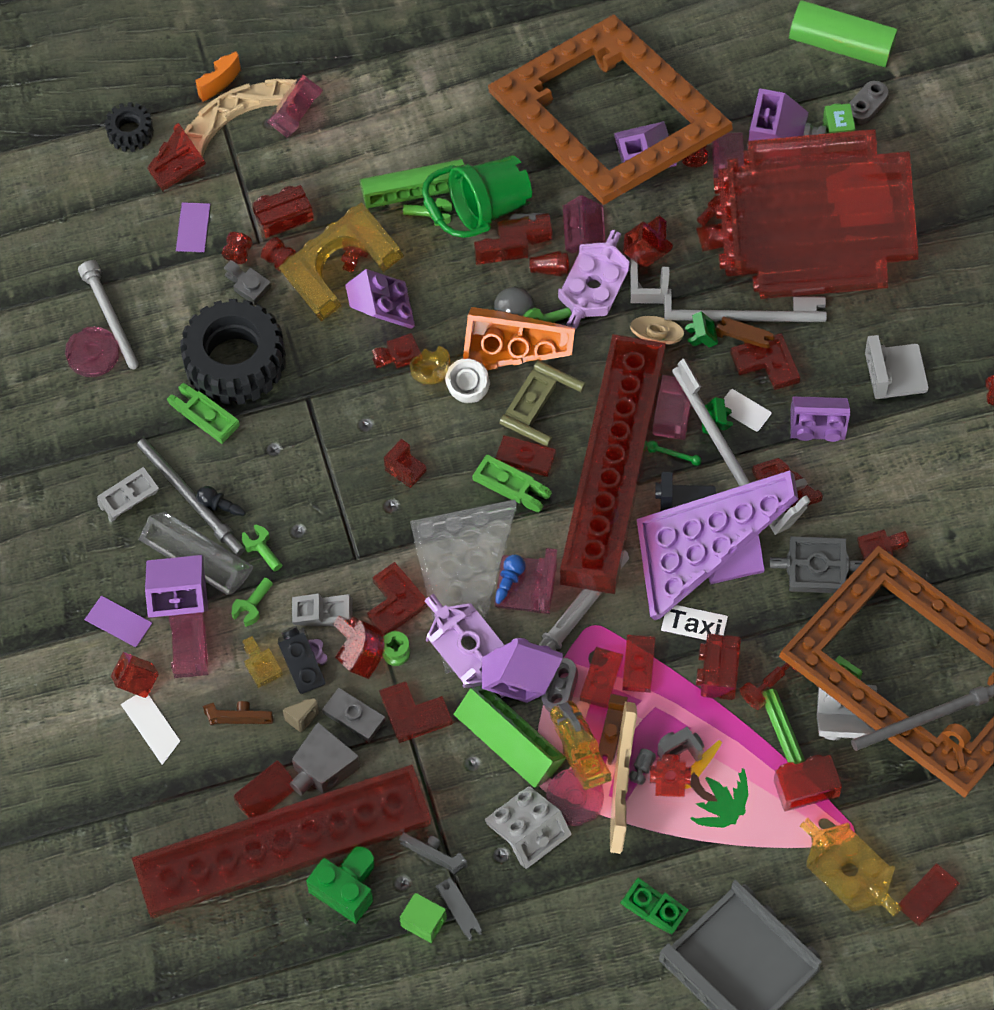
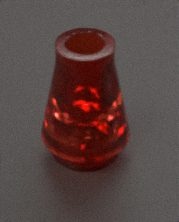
[529,250,569,277]

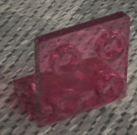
[494,548,557,614]

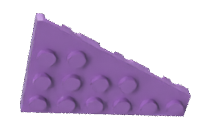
[637,471,798,620]

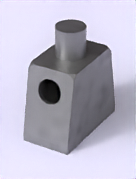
[289,723,360,795]

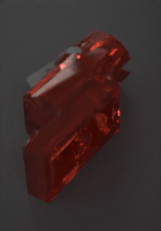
[474,213,552,265]

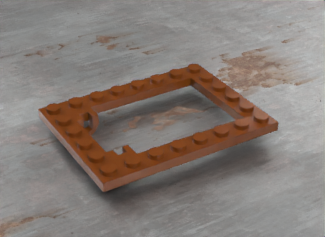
[488,14,733,205]
[779,546,994,798]

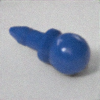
[495,554,526,604]

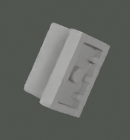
[865,335,929,399]
[816,685,877,740]
[485,786,572,869]

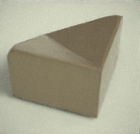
[283,698,319,733]

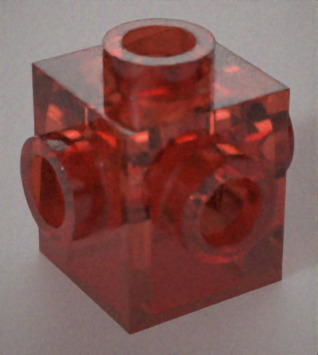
[650,754,691,797]

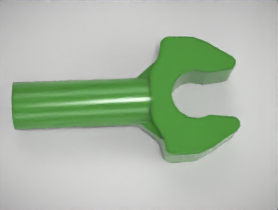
[403,198,452,226]
[523,308,571,323]
[242,525,282,572]
[232,578,273,627]

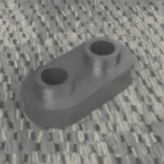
[849,81,888,125]
[541,658,578,714]

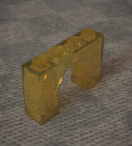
[278,202,404,321]

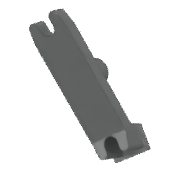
[399,833,468,875]
[436,877,483,941]

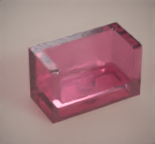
[267,75,323,137]
[653,375,692,440]
[169,612,208,678]

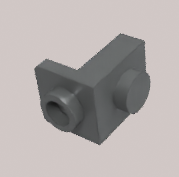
[657,727,704,763]

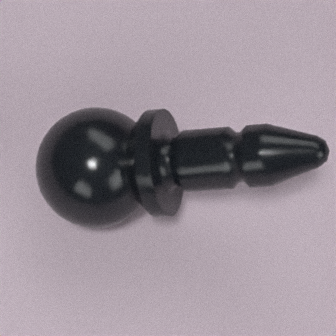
[196,486,246,516]

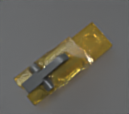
[550,701,612,790]

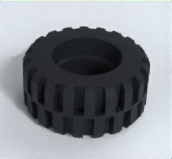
[180,299,286,405]

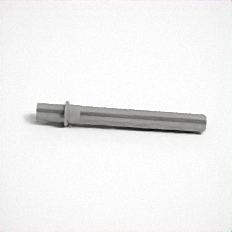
[539,547,629,651]

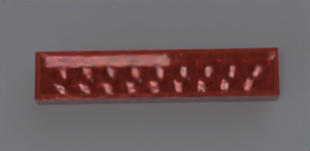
[560,334,666,594]
[132,764,431,919]

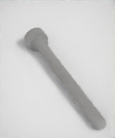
[78,260,139,369]

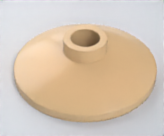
[631,316,684,347]

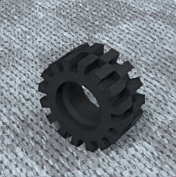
[105,102,154,152]

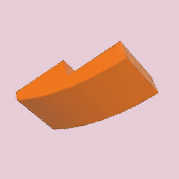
[195,52,241,102]

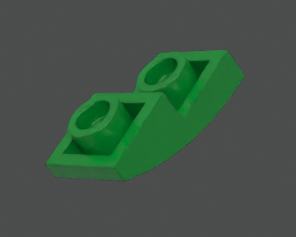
[620,878,689,934]

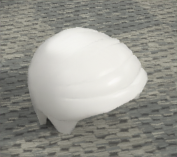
[445,359,490,403]

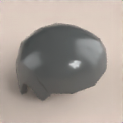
[494,286,535,316]

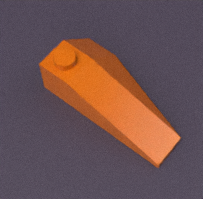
[463,307,575,370]

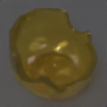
[409,346,451,385]

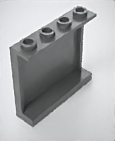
[659,880,822,1010]

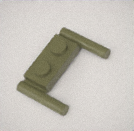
[499,360,586,447]

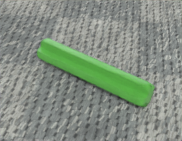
[762,688,805,768]

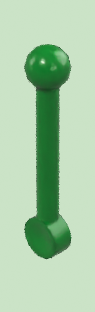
[647,441,702,466]

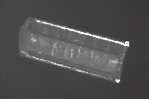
[139,512,254,595]

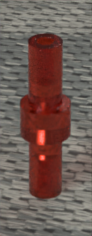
[697,184,737,226]

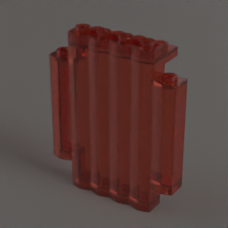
[714,129,918,299]

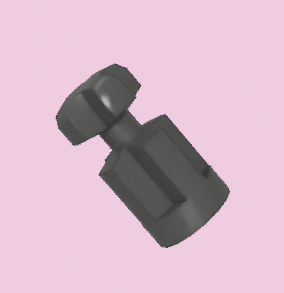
[629,749,656,785]

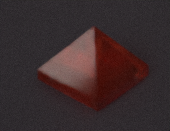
[696,223,728,251]

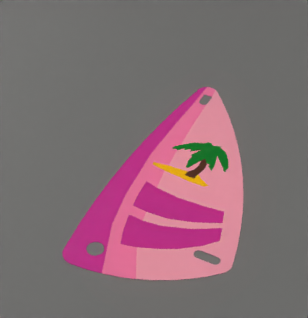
[538,625,855,848]

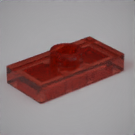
[495,435,556,477]
[622,635,655,693]
[580,647,623,708]
[897,863,959,927]

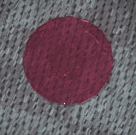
[65,327,119,377]
[546,768,604,826]

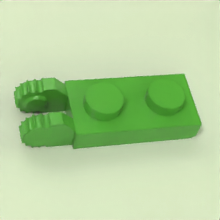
[167,383,240,444]
[472,455,552,512]

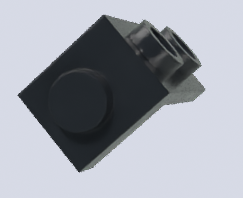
[655,472,716,512]
[278,626,325,694]

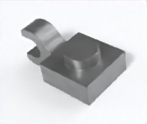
[224,260,271,305]

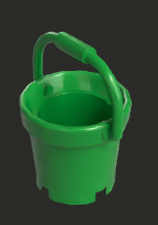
[422,155,532,238]

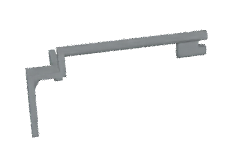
[630,231,827,322]
[672,359,811,535]

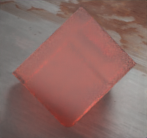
[384,439,427,488]
[111,652,159,698]

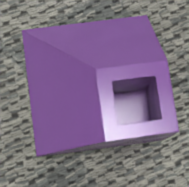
[614,121,677,168]
[345,269,415,329]

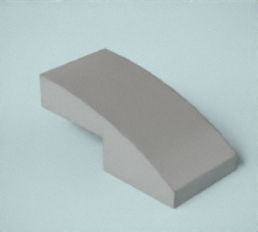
[292,593,353,626]

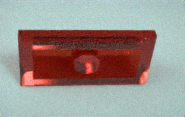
[233,760,294,823]

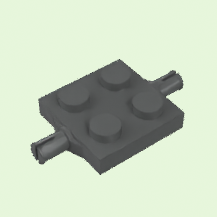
[770,536,865,593]

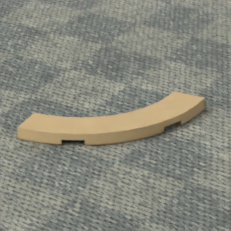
[176,79,298,159]
[610,702,637,854]

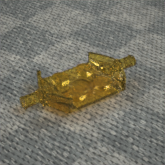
[800,818,902,917]

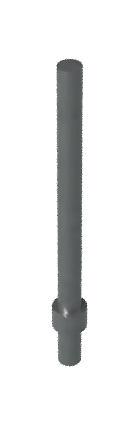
[137,438,245,556]
[851,684,994,751]

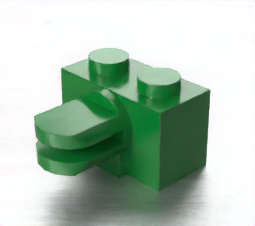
[306,847,375,924]

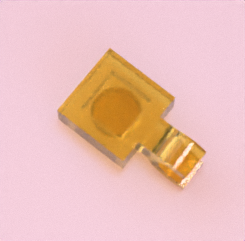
[242,636,283,688]

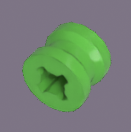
[381,631,410,666]

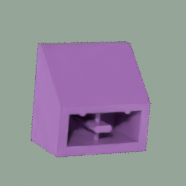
[748,88,808,157]
[791,396,850,442]
[145,555,208,618]
[482,638,563,703]

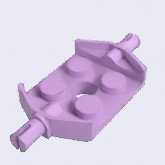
[558,230,630,330]
[424,594,504,698]

